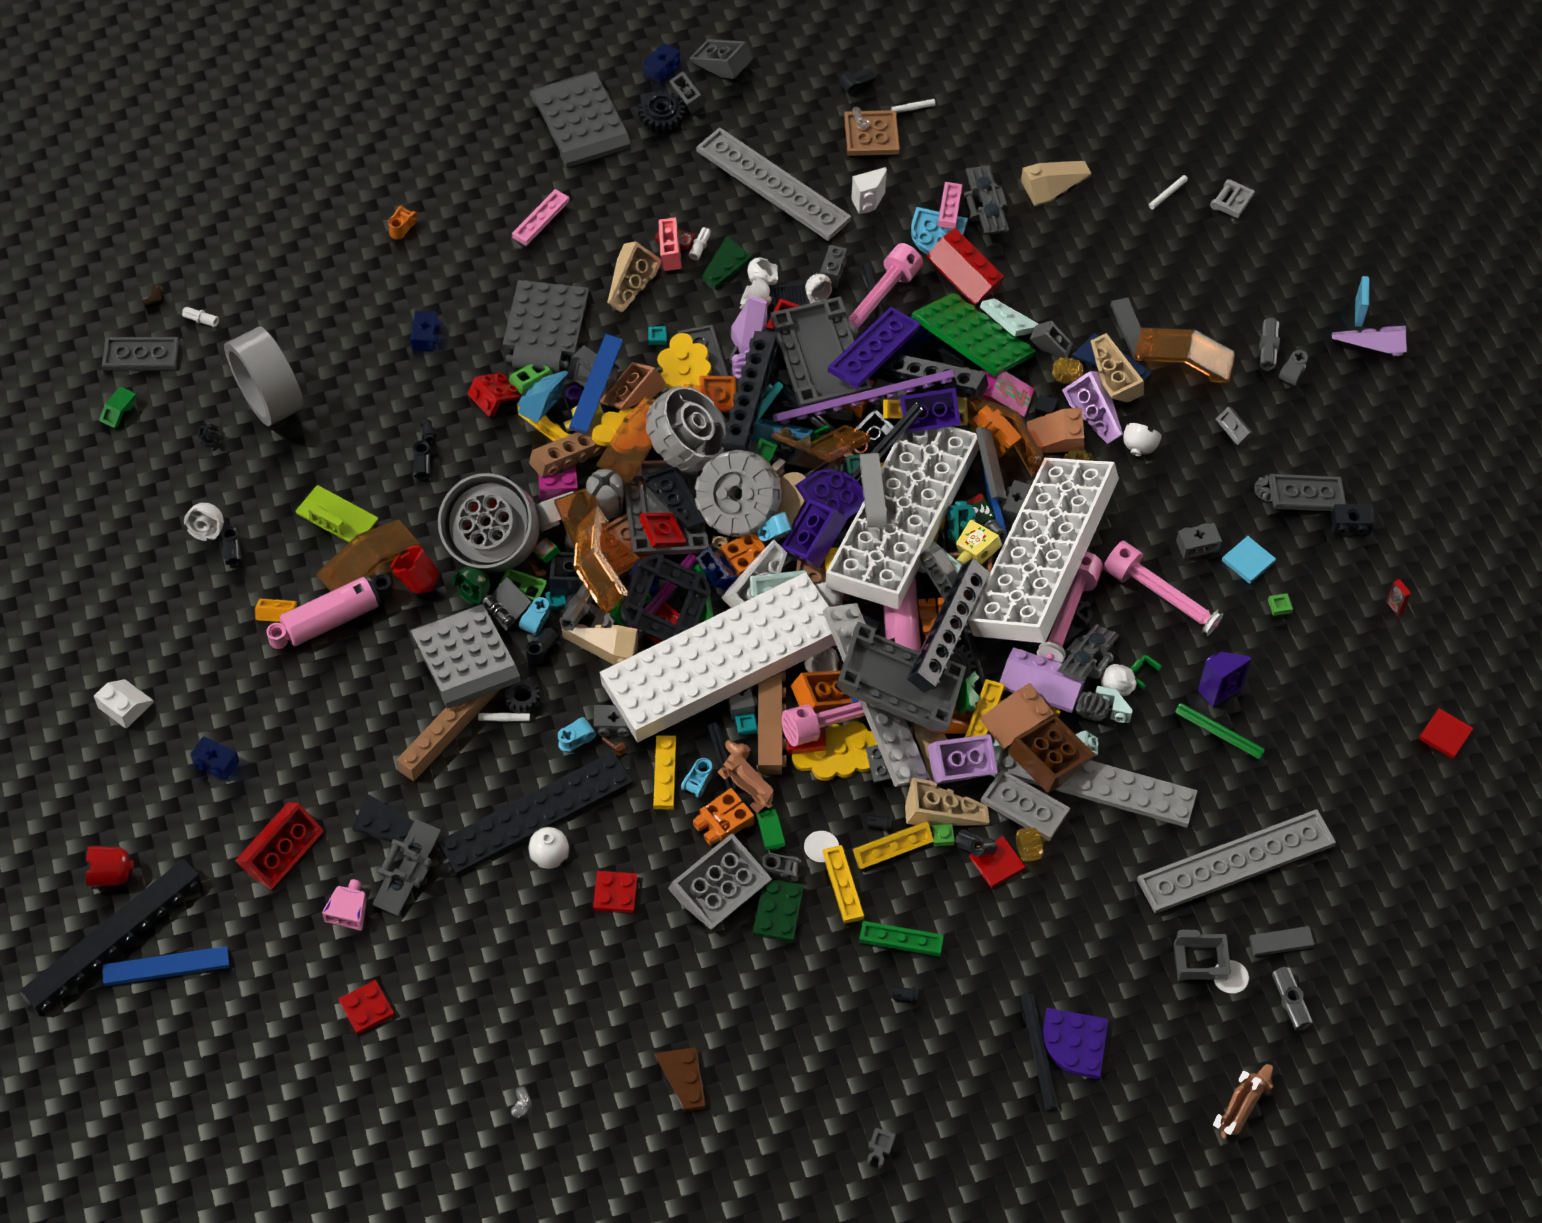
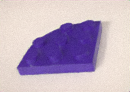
[795,469,864,519]
[1042,1008,1108,1079]

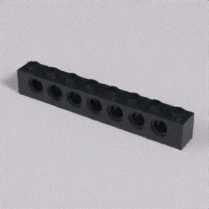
[721,331,779,452]
[869,353,989,401]
[907,559,990,693]

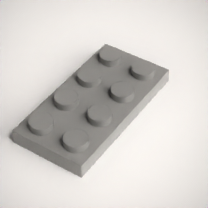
[981,769,1070,841]

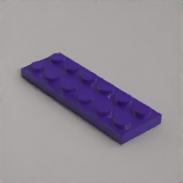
[827,307,921,389]

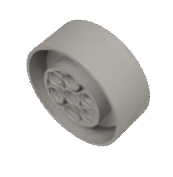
[224,326,304,426]
[438,473,540,573]

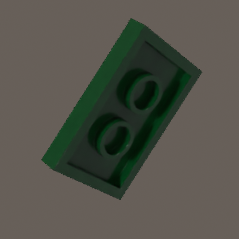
[753,879,804,943]

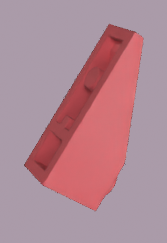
[659,217,682,271]

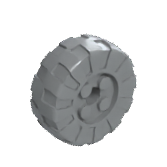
[646,386,726,473]
[695,450,783,537]

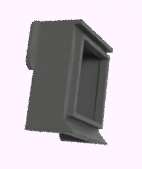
[566,346,620,398]
[1174,930,1231,982]

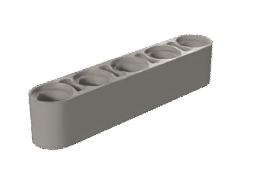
[860,453,887,528]

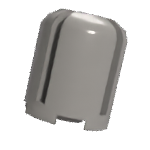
[586,469,625,521]

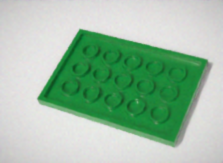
[911,293,1036,377]

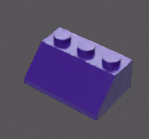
[899,388,961,433]
[781,499,847,568]
[1198,652,1251,707]

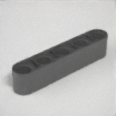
[920,545,976,633]

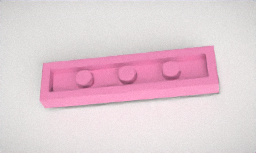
[938,182,962,229]
[512,189,569,246]

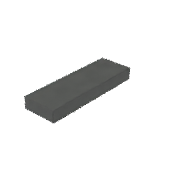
[1249,926,1315,957]

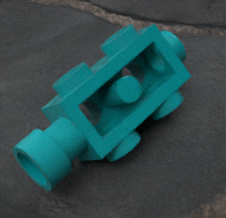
[947,501,976,553]

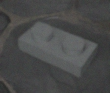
[1216,407,1253,446]

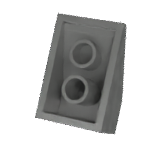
[689,39,753,79]

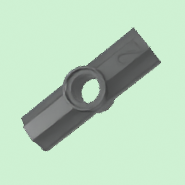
[1259,318,1280,371]
[559,583,597,631]
[1272,967,1313,1031]

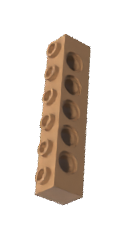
[529,423,613,478]

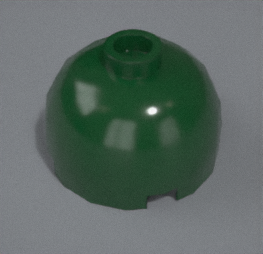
[452,566,491,605]

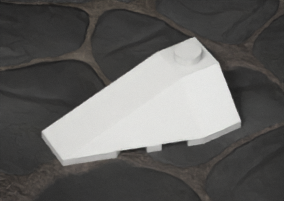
[721,540,787,608]

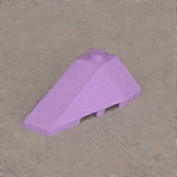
[731,296,767,354]
[1332,326,1407,356]
[1062,371,1123,444]

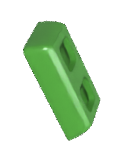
[509,364,554,395]
[498,568,547,602]

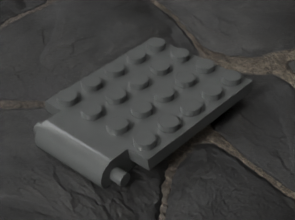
[503,280,589,373]

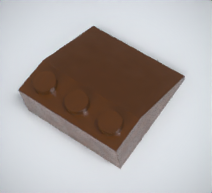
[1008,714,1095,793]

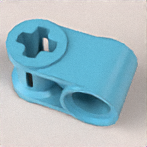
[757,512,793,541]
[519,597,550,636]
[558,717,596,752]
[681,758,713,798]

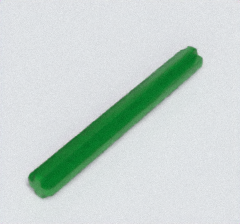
[1176,703,1265,759]

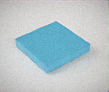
[1355,276,1369,327]
[1222,536,1276,584]

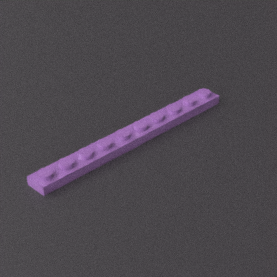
[773,369,955,425]

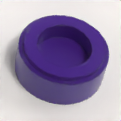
[565,386,583,404]

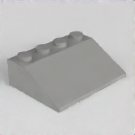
[668,833,772,930]

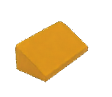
[255,599,297,622]

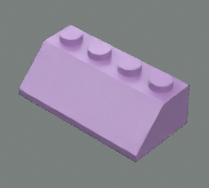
[999,647,1085,713]

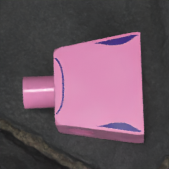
[322,880,367,931]

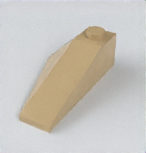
[1021,161,1091,207]
[607,242,662,312]
[1091,333,1144,402]
[562,624,638,665]
[905,778,989,827]

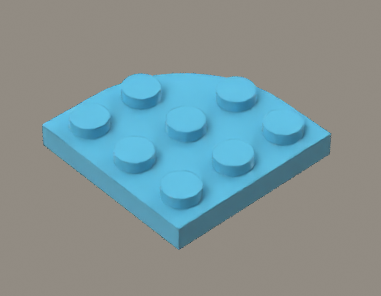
[911,207,968,254]

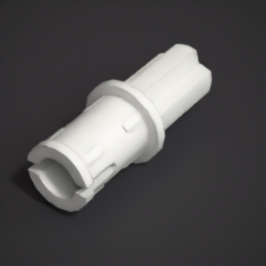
[689,227,711,260]
[182,307,219,327]

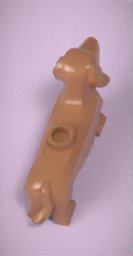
[718,740,773,813]
[1213,1064,1273,1139]

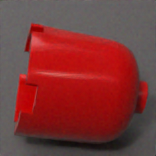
[391,545,439,594]
[86,846,134,887]

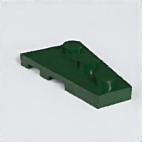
[702,237,752,290]

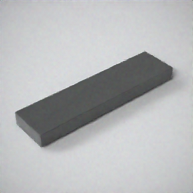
[1111,298,1151,360]
[975,427,1007,501]

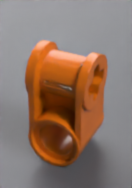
[388,206,418,239]

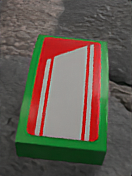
[532,538,560,563]

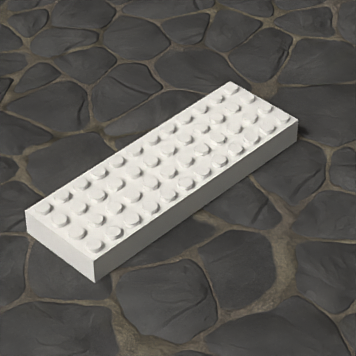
[826,426,979,609]
[968,458,1119,643]
[600,572,836,742]

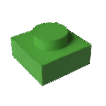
[1268,593,1293,616]
[932,824,955,847]

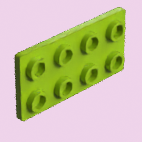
[296,485,378,546]

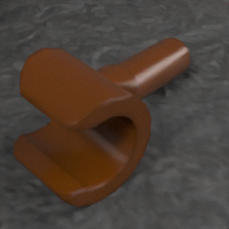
[528,559,547,580]
[602,736,627,756]

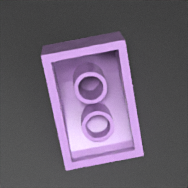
[928,734,998,784]

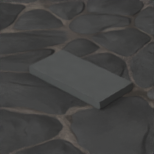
[678,324,728,376]
[102,337,179,370]
[1268,474,1346,511]

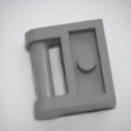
[1210,180,1255,218]

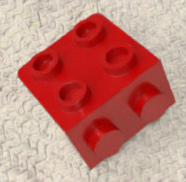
[467,373,522,417]

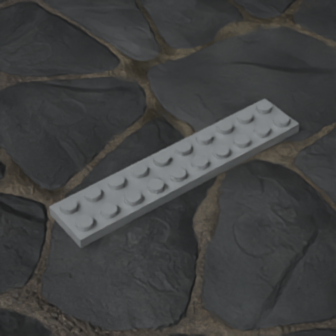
[697,127,851,241]
[823,603,930,787]
[997,745,1197,828]
[1137,809,1336,914]

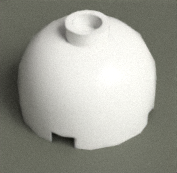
[739,276,772,309]
[1123,423,1162,456]
[184,503,224,541]
[529,827,569,869]

